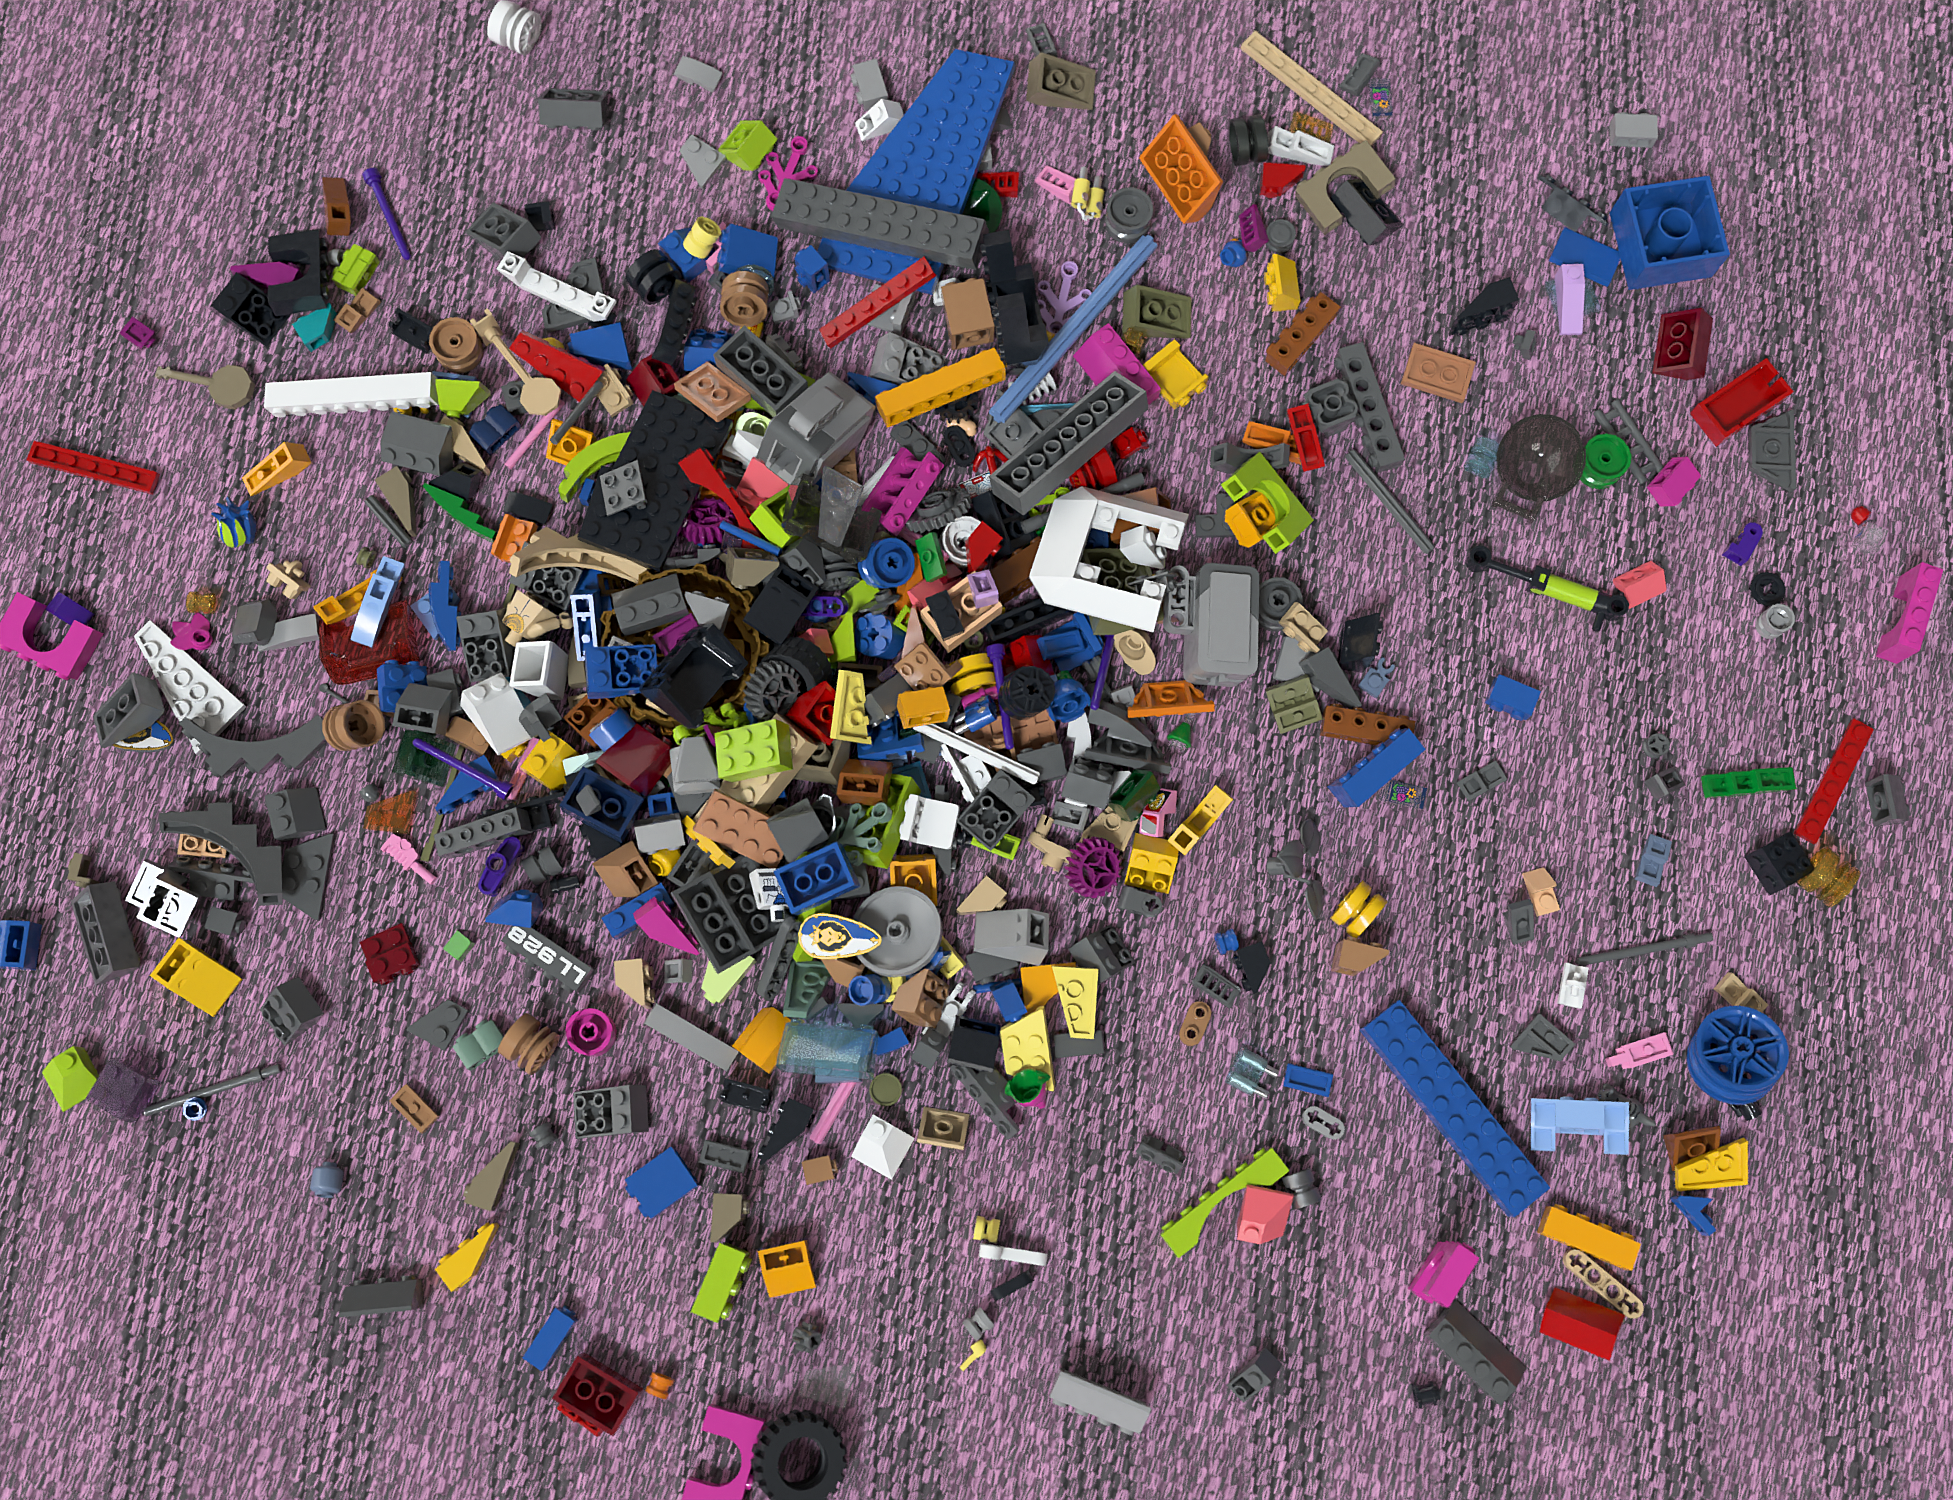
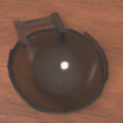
[1491,414,1586,524]

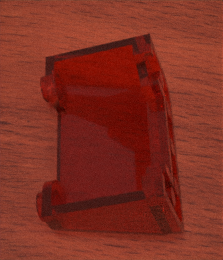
[319,600,420,685]

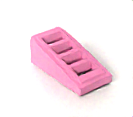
[1035,165,1076,205]

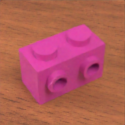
[1646,456,1701,507]

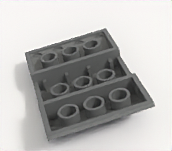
[671,854,798,974]

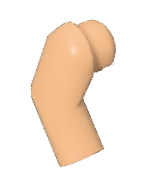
[946,418,977,437]

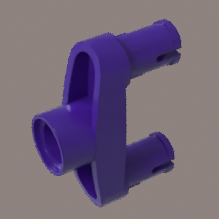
[478,837,525,897]

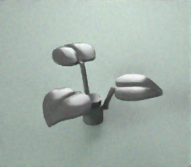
[1267,818,1325,921]

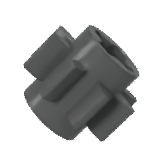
[792,1321,821,1354]

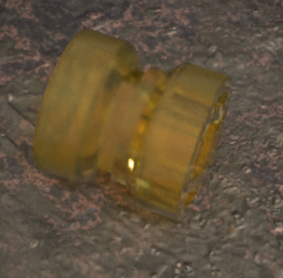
[186,591,216,615]

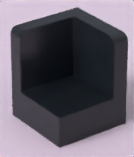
[524,201,555,232]

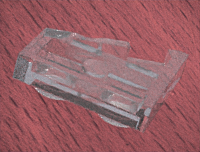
[799,1361,858,1409]

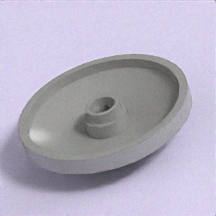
[853,886,943,977]

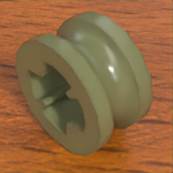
[356,547,377,569]
[964,631,983,651]

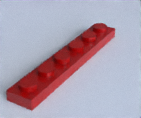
[819,256,936,349]
[26,440,160,495]
[1794,719,1874,844]

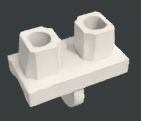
[1557,963,1589,1009]

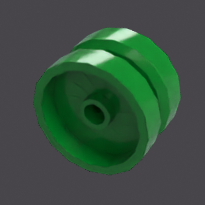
[1575,434,1632,490]

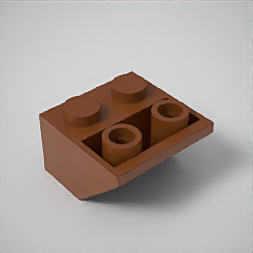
[563,695,618,751]
[836,759,893,806]

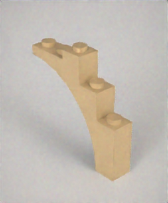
[509,527,657,584]

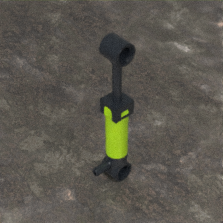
[1465,546,1629,632]

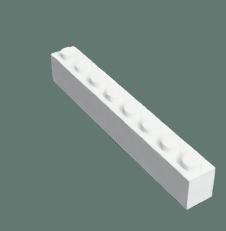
[264,372,439,417]

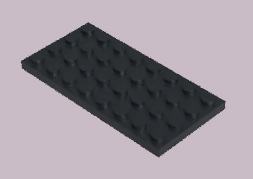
[577,390,733,572]

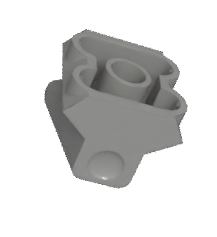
[670,737,720,795]

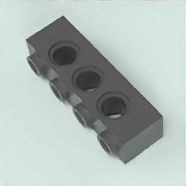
[434,807,533,859]

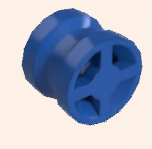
[1214,928,1239,955]

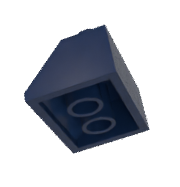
[559,766,644,843]

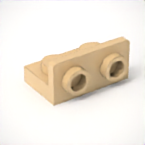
[596,364,634,417]
[1278,602,1328,653]

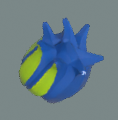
[211,497,257,548]

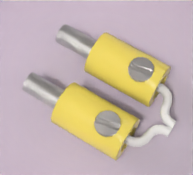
[1071,167,1104,221]

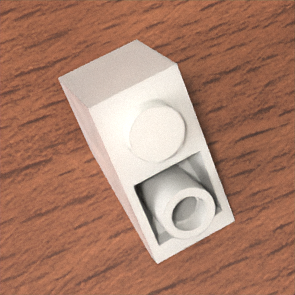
[855,99,904,141]
[1120,525,1167,569]

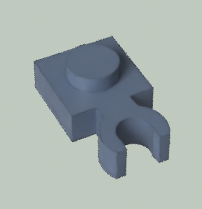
[1358,657,1395,698]

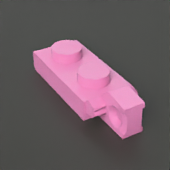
[1605,1032,1673,1069]

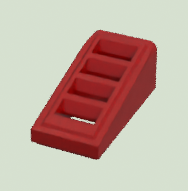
[977,172,1019,198]

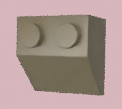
[725,547,779,589]
[710,1193,751,1243]

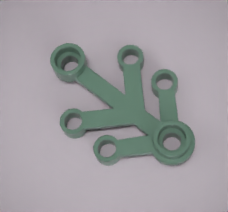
[816,802,892,866]

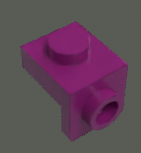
[119,316,156,350]

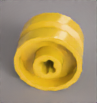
[948,653,996,697]
[1330,880,1388,938]

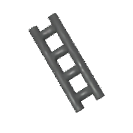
[1593,399,1664,485]

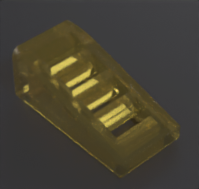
[1289,112,1333,143]

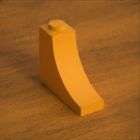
[1020,962,1076,1016]

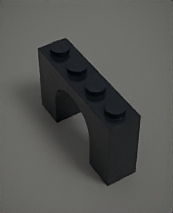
[268,229,330,316]

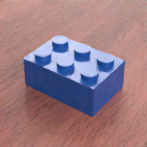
[773,842,860,915]

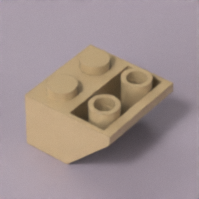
[614,958,655,1009]

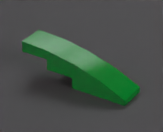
[423,483,497,543]
[1701,767,1797,799]

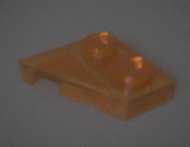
[363,791,417,834]

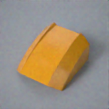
[1225,491,1275,548]
[890,853,938,907]
[732,1007,799,1074]

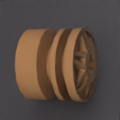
[322,700,385,751]
[498,1013,560,1076]

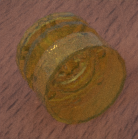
[1796,846,1861,908]

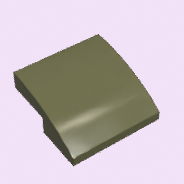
[1265,674,1323,734]

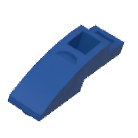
[428,561,461,652]

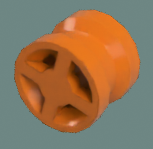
[645,1372,675,1399]

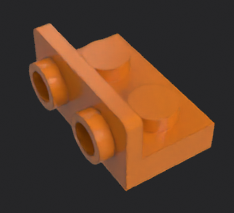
[491,514,538,563]

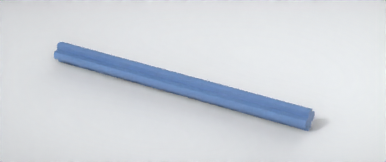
[989,235,1158,423]

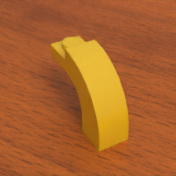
[1168,784,1234,855]

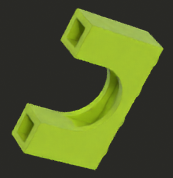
[1221,451,1314,554]

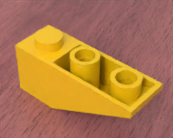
[435,1222,499,1292]

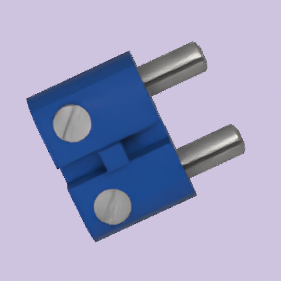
[954,695,997,735]

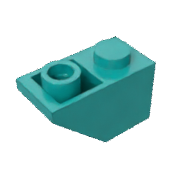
[292,302,337,352]

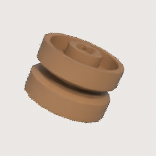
[720,271,769,327]
[429,317,484,373]

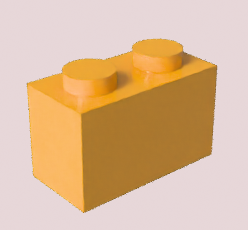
[897,686,950,729]

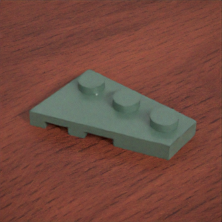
[783,959,832,1018]

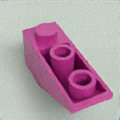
[633,897,700,955]

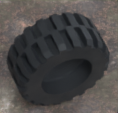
[751,1409,848,1500]

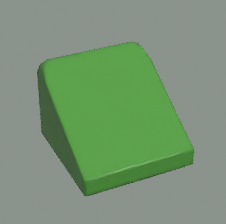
[443,930,475,962]

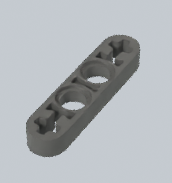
[757,916,802,1001]

